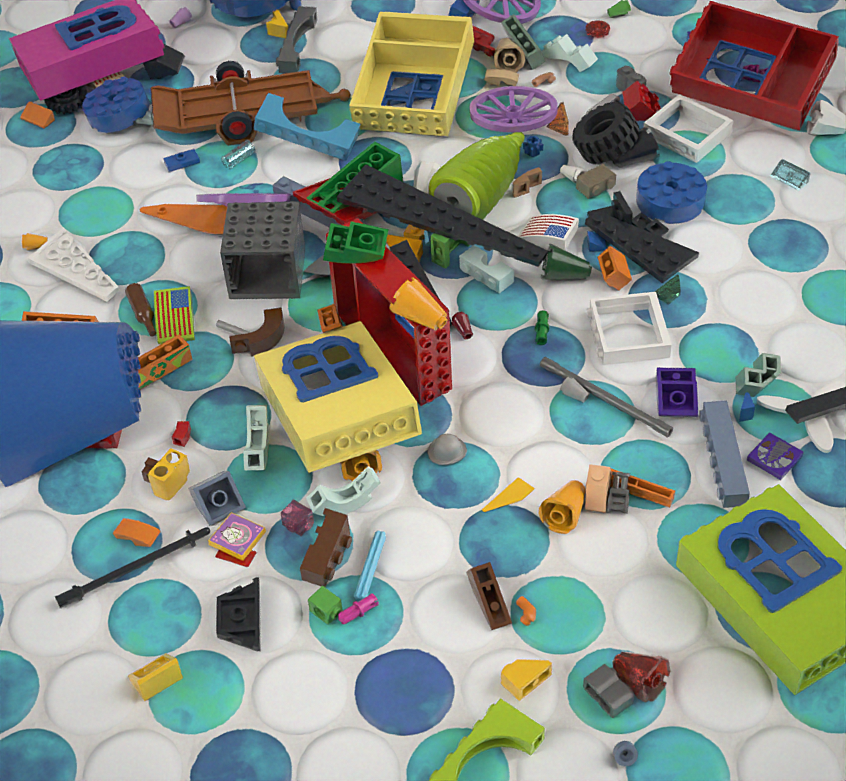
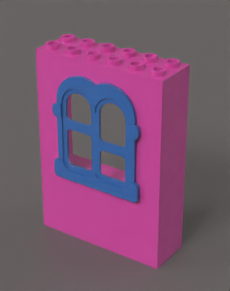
[9,0,165,101]

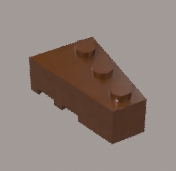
[300,508,352,587]

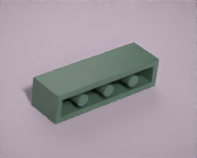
[501,14,546,70]

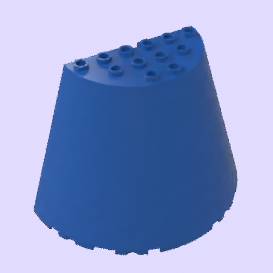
[0,320,141,487]

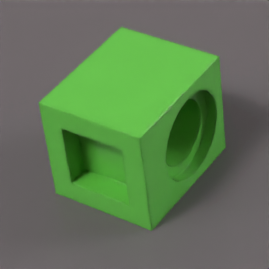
[308,586,343,625]

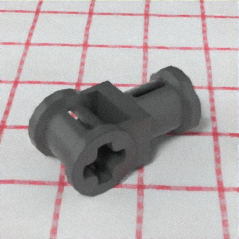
[607,472,631,514]

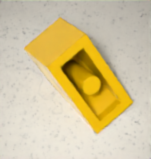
[501,659,552,701]

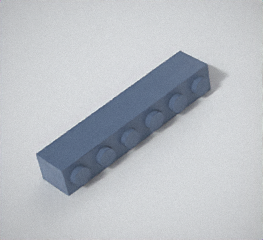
[272,176,364,228]
[699,400,750,508]

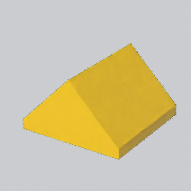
[128,653,183,701]

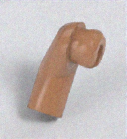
[532,72,556,87]

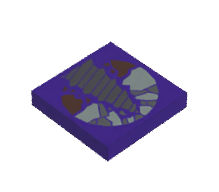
[747,432,804,480]

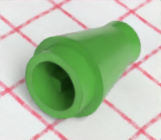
[607,0,631,18]

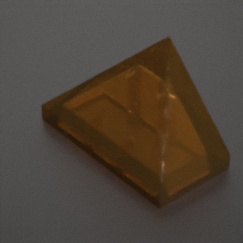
[547,102,569,136]

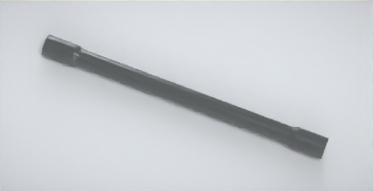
[540,357,673,438]

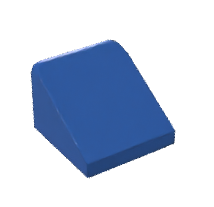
[587,231,607,252]
[739,392,755,422]

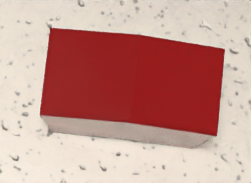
[172,421,191,447]

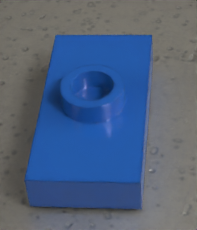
[163,149,200,172]

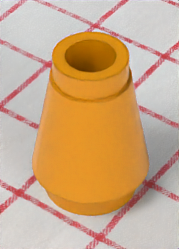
[22,233,48,250]

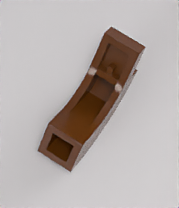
[229,307,285,357]

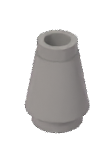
[560,377,590,403]

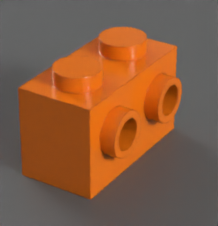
[597,246,632,290]

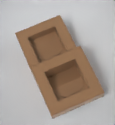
[513,167,542,198]

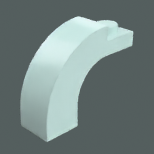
[243,405,269,470]
[306,467,381,516]

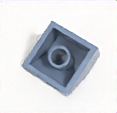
[188,471,246,526]

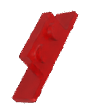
[472,25,497,57]

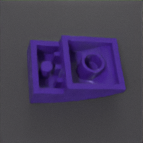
[656,367,698,417]

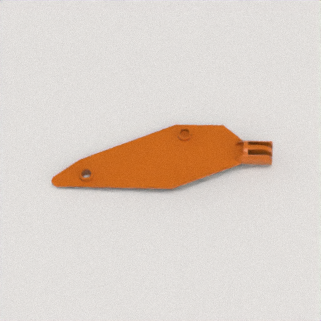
[140,204,227,234]

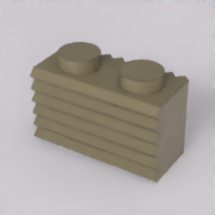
[576,163,616,199]

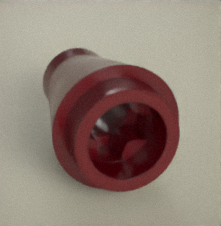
[451,312,473,340]

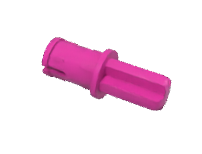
[338,593,379,624]

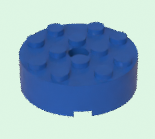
[82,76,150,133]
[636,161,707,224]

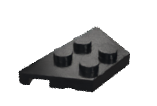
[216,577,261,651]

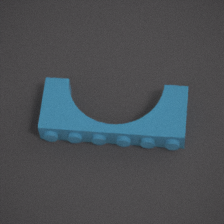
[254,93,361,161]

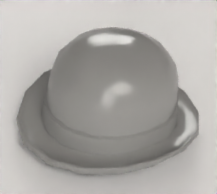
[428,433,467,465]

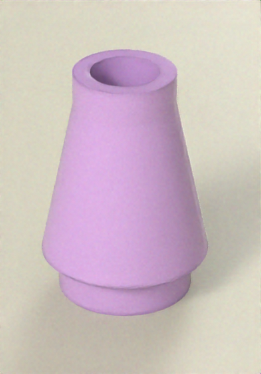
[169,7,192,28]

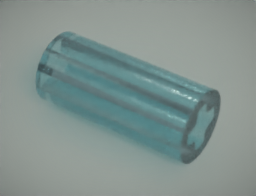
[221,140,255,169]

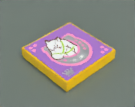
[208,512,266,561]

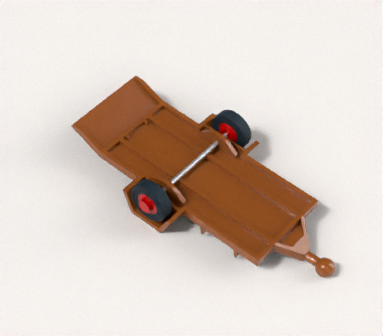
[151,61,351,145]

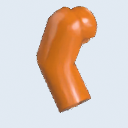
[516,596,536,626]

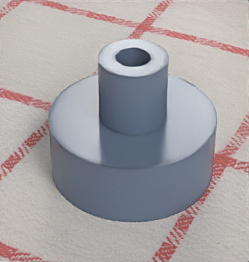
[613,741,638,766]

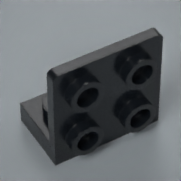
[587,191,633,225]

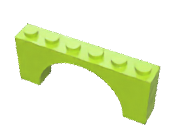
[429,698,545,781]

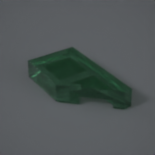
[655,275,681,305]

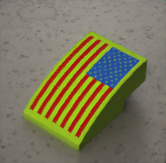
[154,286,195,344]

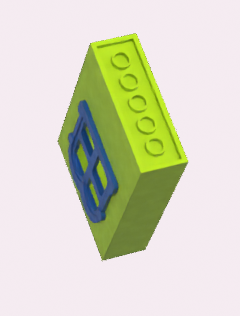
[676,484,846,695]

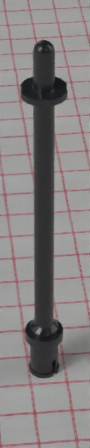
[54,527,211,609]

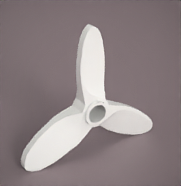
[756,381,846,453]

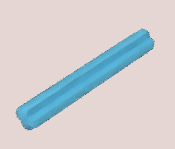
[354,530,386,602]

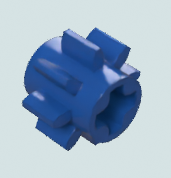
[523,136,544,157]

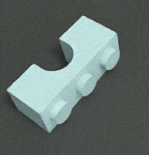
[460,245,514,294]

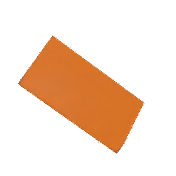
[20,101,55,129]

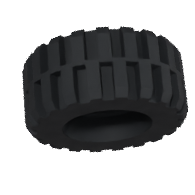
[572,102,639,165]

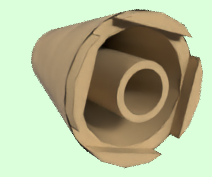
[494,38,525,73]

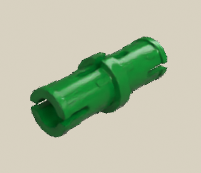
[535,310,549,345]

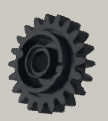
[44,85,88,114]

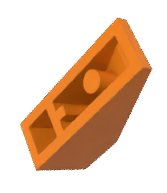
[317,304,343,333]

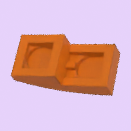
[113,518,161,547]

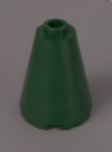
[541,244,592,280]

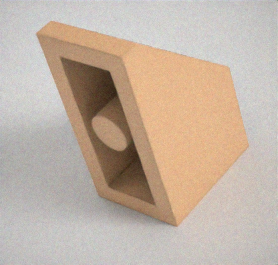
[585,464,612,513]

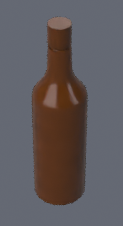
[125,283,157,337]

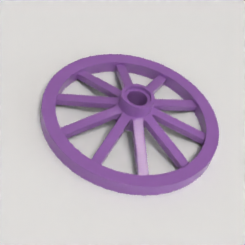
[464,0,541,24]
[470,86,558,133]
[196,193,290,206]

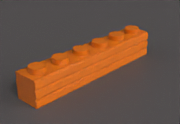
[610,468,675,508]

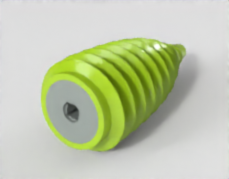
[428,132,525,220]

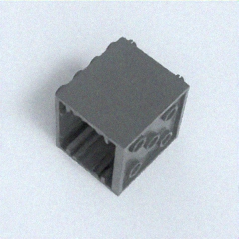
[220,202,305,299]

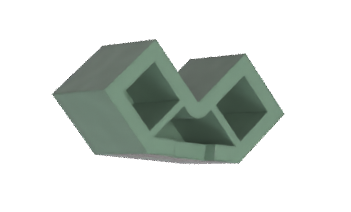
[735,353,781,397]

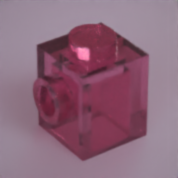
[280,499,314,536]

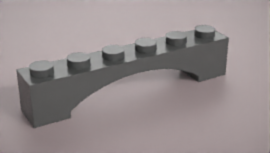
[276,6,318,74]

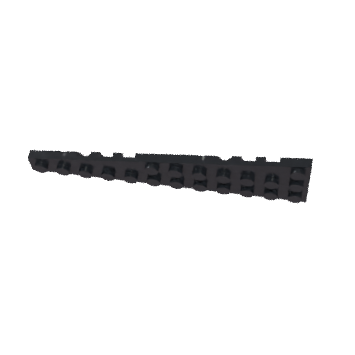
[337,165,548,267]

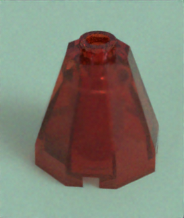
[612,652,671,702]

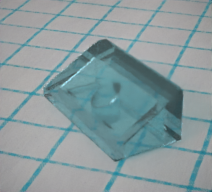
[771,159,810,191]

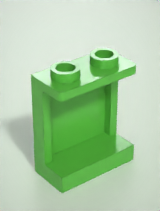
[431,233,470,269]

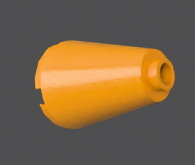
[390,278,448,330]
[538,480,586,534]

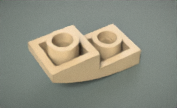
[484,69,519,86]

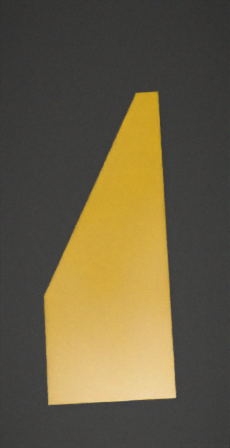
[482,477,535,512]

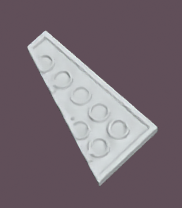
[28,227,119,302]

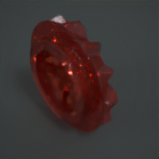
[585,20,610,38]

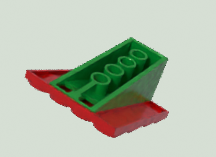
[293,141,403,225]

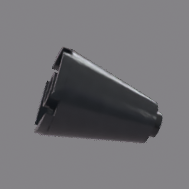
[612,127,660,168]

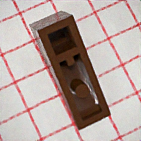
[466,562,512,631]

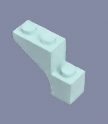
[541,34,598,72]

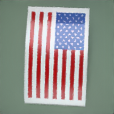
[518,214,579,251]

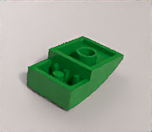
[323,221,389,263]

